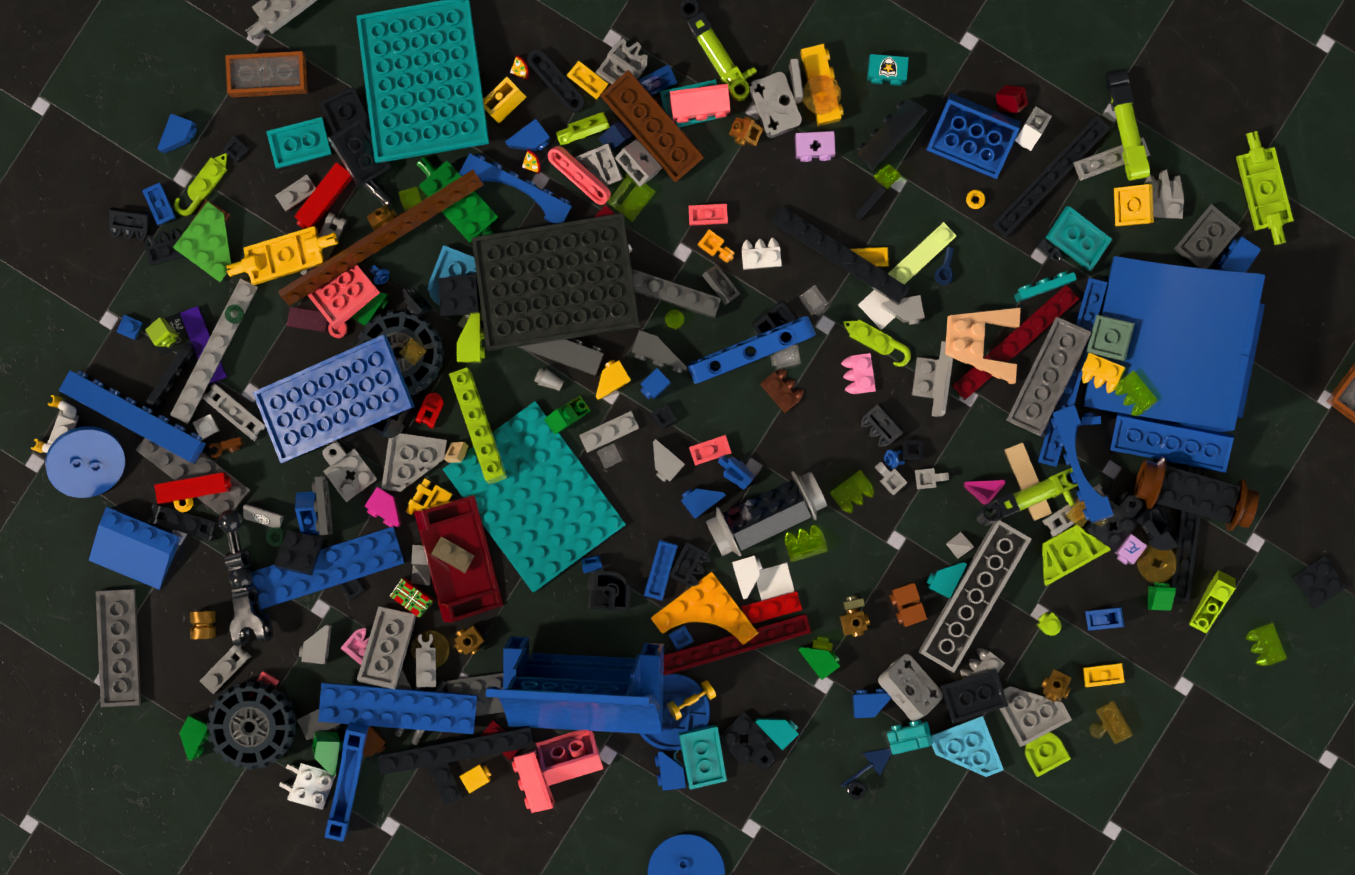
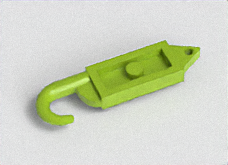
[174,153,227,216]
[843,319,911,367]

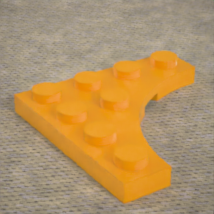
[651,572,758,645]

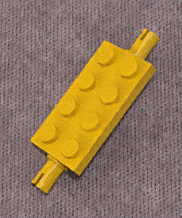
[226,226,338,285]

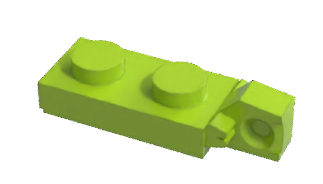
[556,112,610,145]

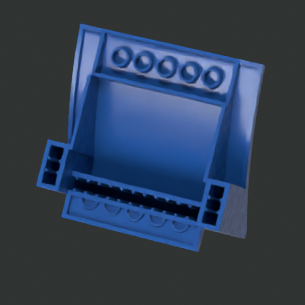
[1083,256,1265,432]
[486,636,664,735]

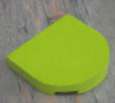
[1025,732,1071,777]

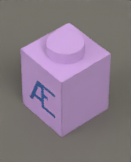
[1114,534,1147,565]

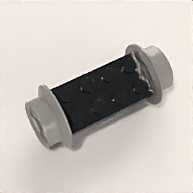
[706,471,827,556]

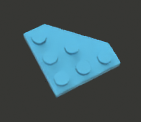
[931,715,1004,777]

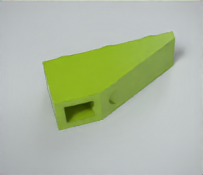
[457,304,485,363]
[1189,570,1236,633]

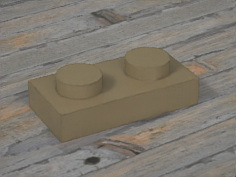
[431,537,474,573]

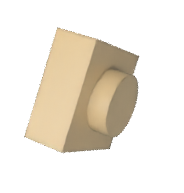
[444,442,469,463]

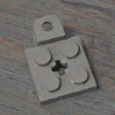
[323,441,377,502]

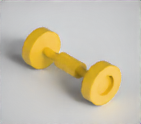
[667,680,716,720]

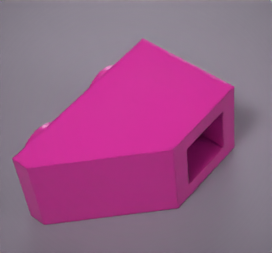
[365,487,401,528]

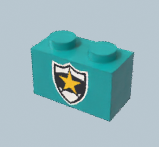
[867,54,909,86]

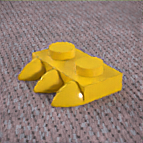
[1082,353,1126,393]

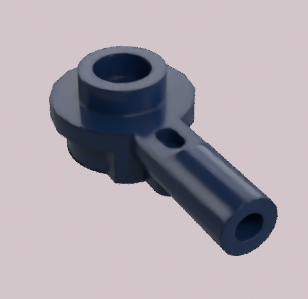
[934,247,954,285]

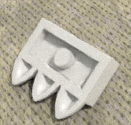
[742,238,782,270]

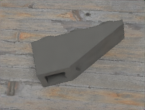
[632,330,687,373]

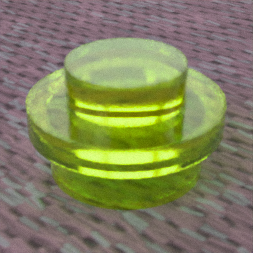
[665,309,684,329]

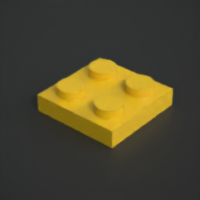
[1114,184,1154,227]

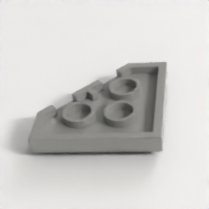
[381,433,447,492]
[1000,686,1072,747]

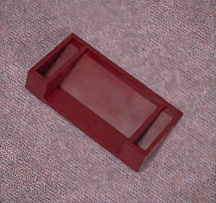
[414,495,503,623]

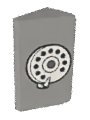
[243,504,284,529]

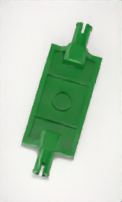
[416,156,498,243]

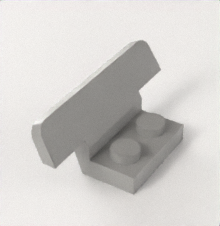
[912,341,953,417]

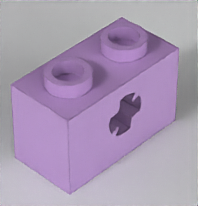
[795,131,835,162]

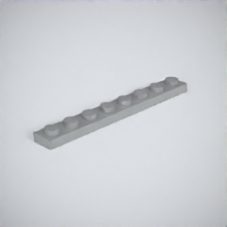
[170,278,258,424]

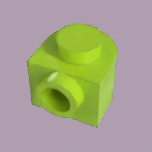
[1036,612,1061,636]

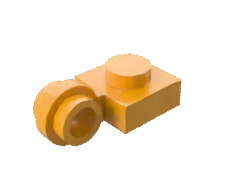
[698,230,734,263]

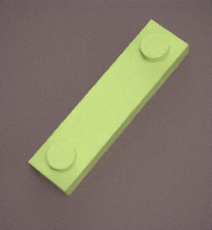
[888,222,956,285]

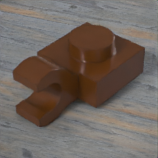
[209,437,245,458]

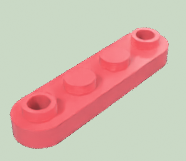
[548,146,611,205]

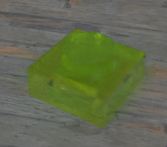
[874,164,901,189]
[398,186,422,211]
[811,636,833,651]

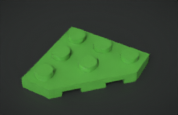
[173,201,231,282]

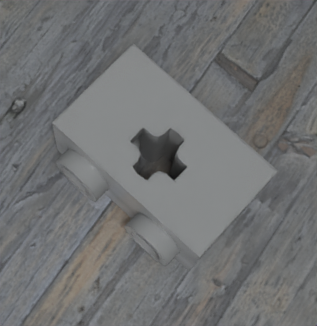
[615,139,662,187]

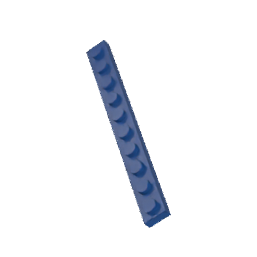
[1038,278,1108,467]

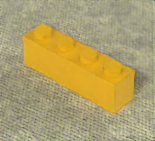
[800,44,844,126]

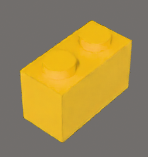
[483,77,526,123]

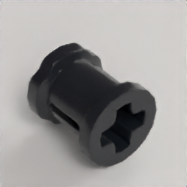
[847,781,866,800]

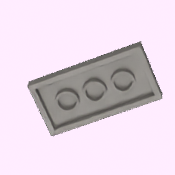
[357,607,417,689]

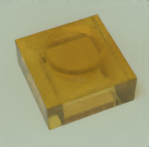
[399,338,427,366]

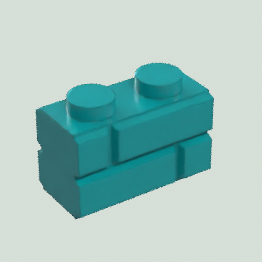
[887,719,933,755]

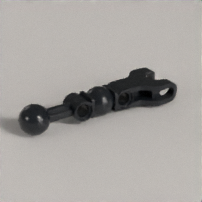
[218,509,273,646]

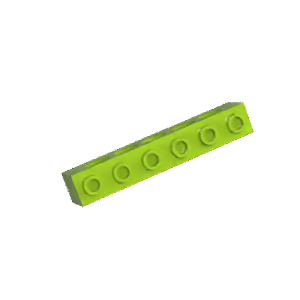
[449,367,508,484]

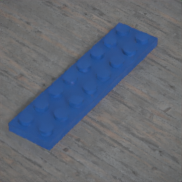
[251,527,405,609]
[318,682,477,734]

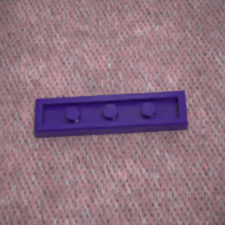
[180,306,227,384]

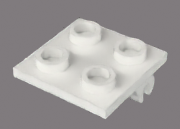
[279,763,336,810]

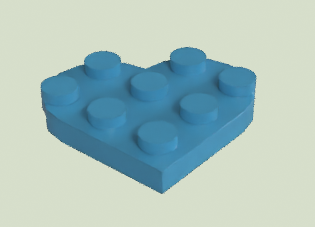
[428,245,479,305]

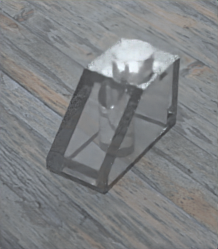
[770,345,801,370]

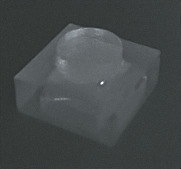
[597,443,623,469]

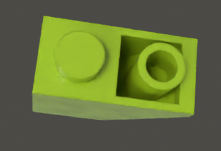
[146,317,179,348]

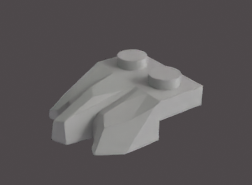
[596,38,648,85]
[1144,168,1184,219]

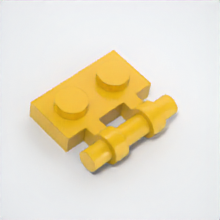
[405,478,453,515]

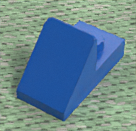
[1085,607,1125,631]

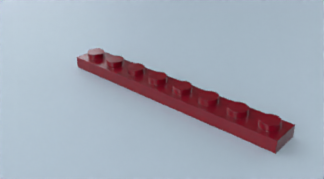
[952,285,1079,400]
[663,614,811,676]

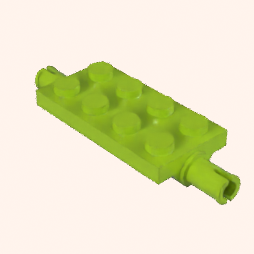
[1236,131,1294,245]

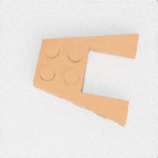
[945,308,1020,384]

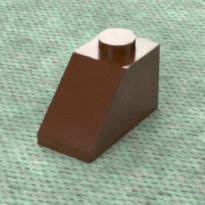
[363,726,388,756]

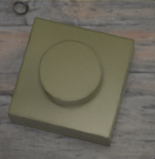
[843,595,865,610]

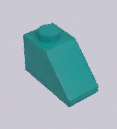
[926,562,967,598]
[755,718,799,750]

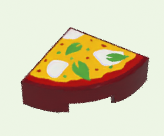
[510,55,529,81]
[522,150,541,174]

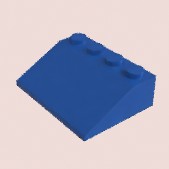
[927,93,1021,179]
[89,507,182,590]

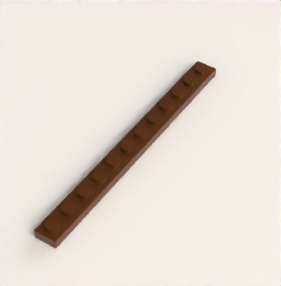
[278,169,484,306]

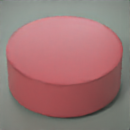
[328,322,348,339]

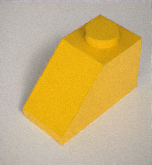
[596,360,631,401]

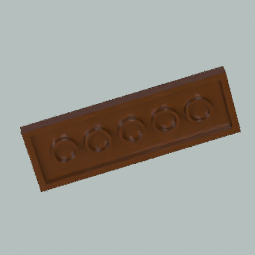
[600,70,704,182]

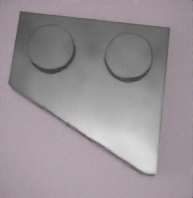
[575,143,624,186]

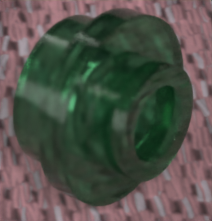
[225,304,244,324]
[266,527,285,547]

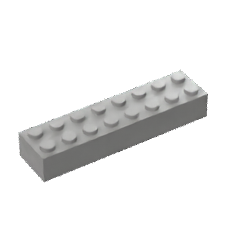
[918,520,1031,673]

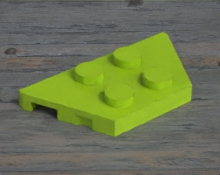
[1042,525,1111,586]

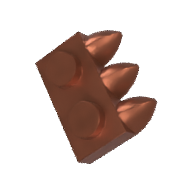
[760,369,804,413]

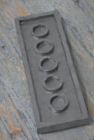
[1006,317,1092,437]
[136,438,251,515]
[96,589,141,707]

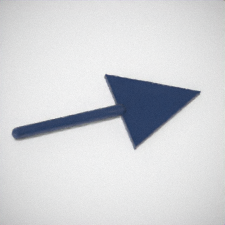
[841,748,892,787]

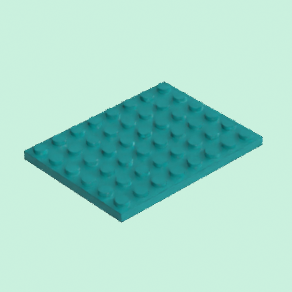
[356,0,489,163]
[442,401,626,593]

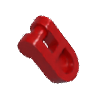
[415,393,444,429]

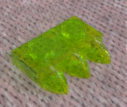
[1115,370,1159,416]
[830,470,874,513]
[785,525,828,562]
[1245,623,1287,666]

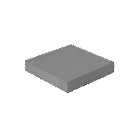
[789,59,803,104]

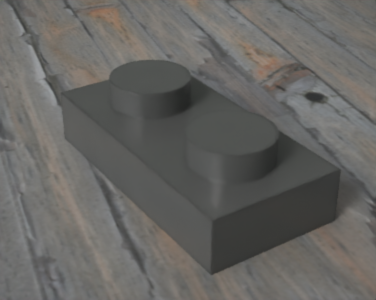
[702,264,740,305]

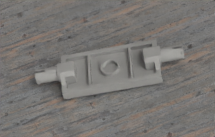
[245,0,317,40]

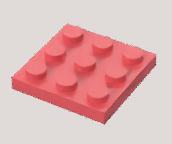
[308,264,380,330]

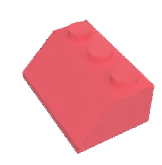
[670,84,730,123]
[536,730,603,786]
[512,748,555,813]

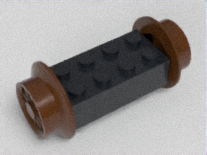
[1134,456,1259,532]

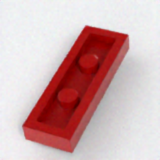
[741,591,802,624]

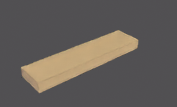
[1004,443,1052,521]

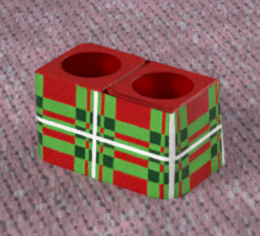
[390,577,435,618]

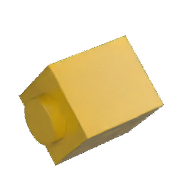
[460,763,491,793]

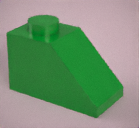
[798,646,840,680]

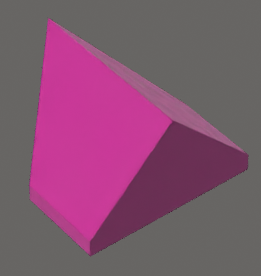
[964,480,1005,505]

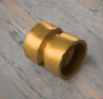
[190,611,216,639]

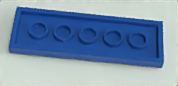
[1110,413,1234,473]

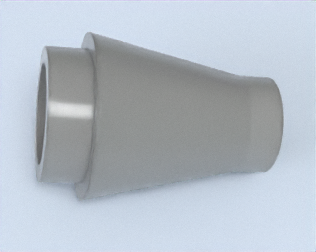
[534,367,564,391]

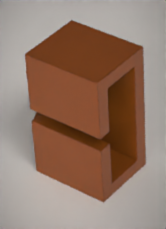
[889,582,927,627]

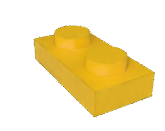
[567,61,609,100]
[1083,663,1125,687]

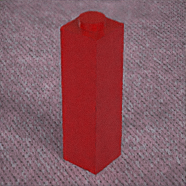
[294,162,353,229]
[154,472,232,504]

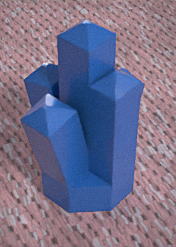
[718,455,755,490]

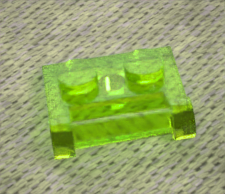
[607,173,656,222]

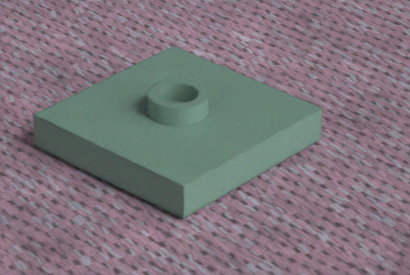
[1087,315,1135,361]

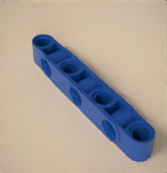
[687,316,816,384]

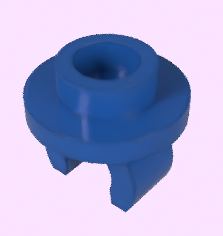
[369,265,390,285]
[884,449,905,469]

